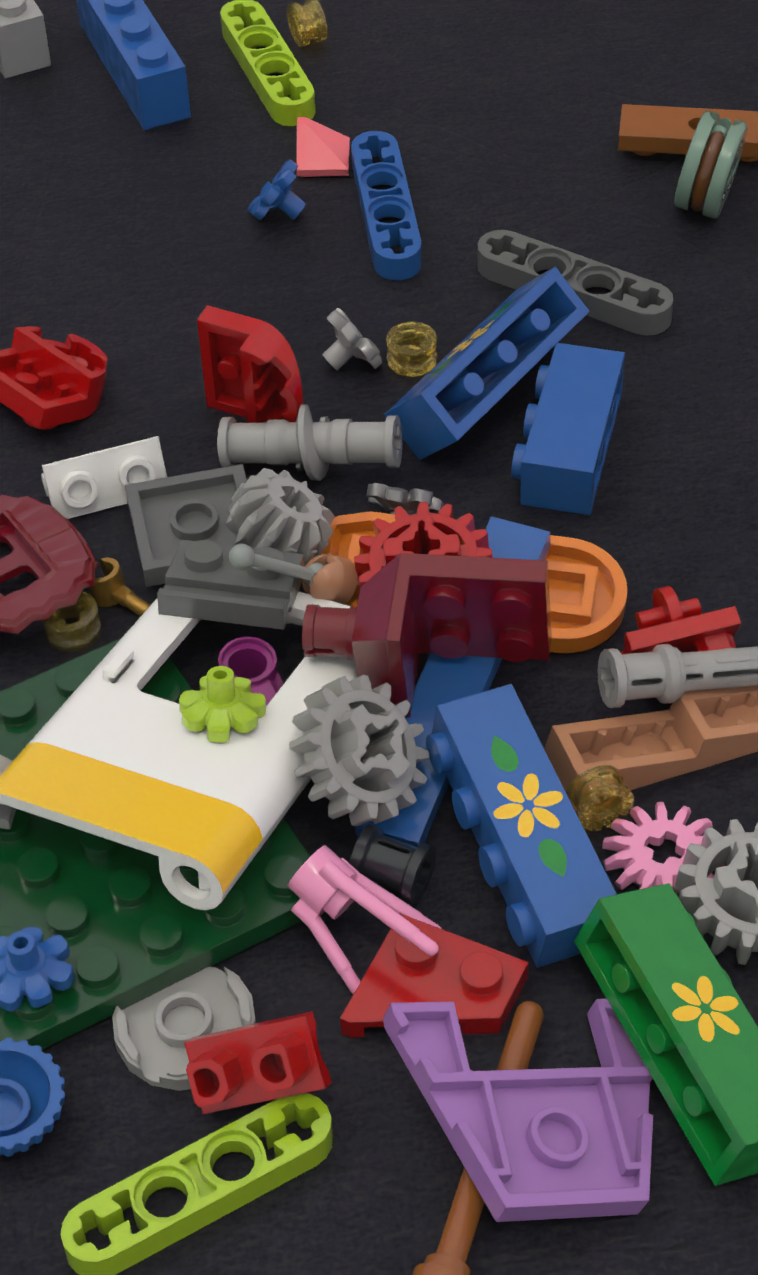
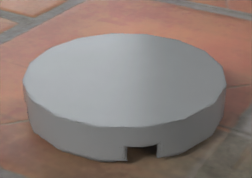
[112,967,256,1091]

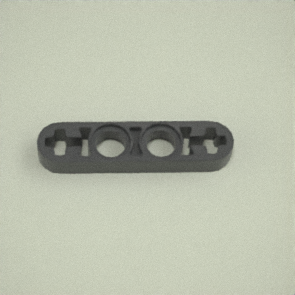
[477,230,674,336]

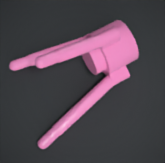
[288,845,441,994]

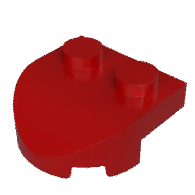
[197,305,303,423]
[0,326,107,430]

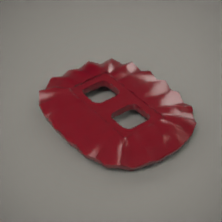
[0,495,99,634]

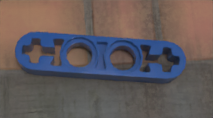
[351,131,422,280]

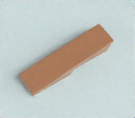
[544,686,758,808]

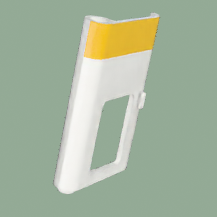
[0,591,357,910]

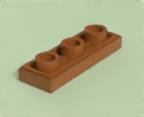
[618,104,758,162]

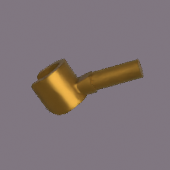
[88,557,151,616]

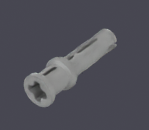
[597,644,758,708]

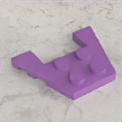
[382,999,653,1222]

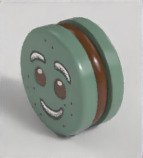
[674,111,748,219]

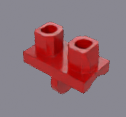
[620,586,741,654]
[184,1011,332,1114]

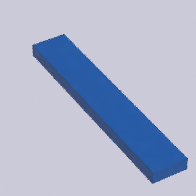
[355,516,551,848]

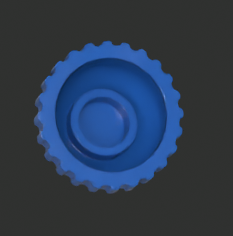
[0,1038,65,1157]

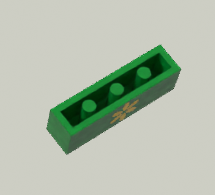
[574,883,758,1186]

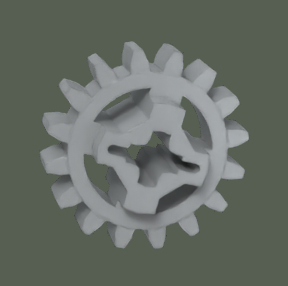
[289,675,429,826]
[674,819,758,965]

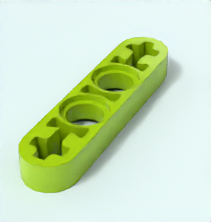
[220,0,316,126]
[60,1093,333,1275]

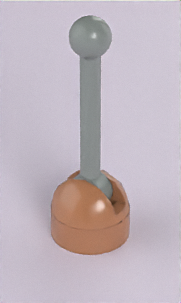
[228,544,358,604]

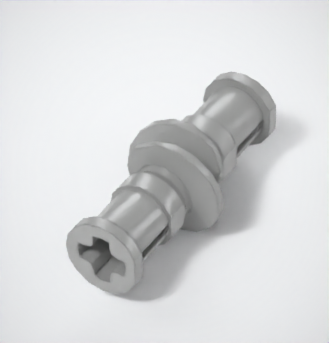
[217,404,403,481]

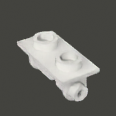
[41,436,167,519]

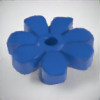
[247,159,306,220]
[0,927,74,1011]

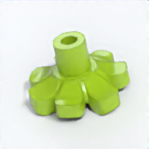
[179,666,266,743]

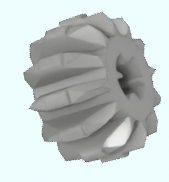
[225,468,335,566]

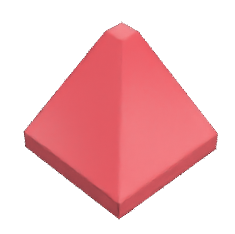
[296,117,350,177]

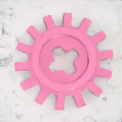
[602,802,725,893]

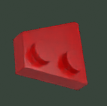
[340,913,529,1038]

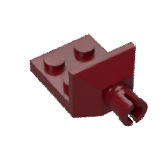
[302,553,552,718]

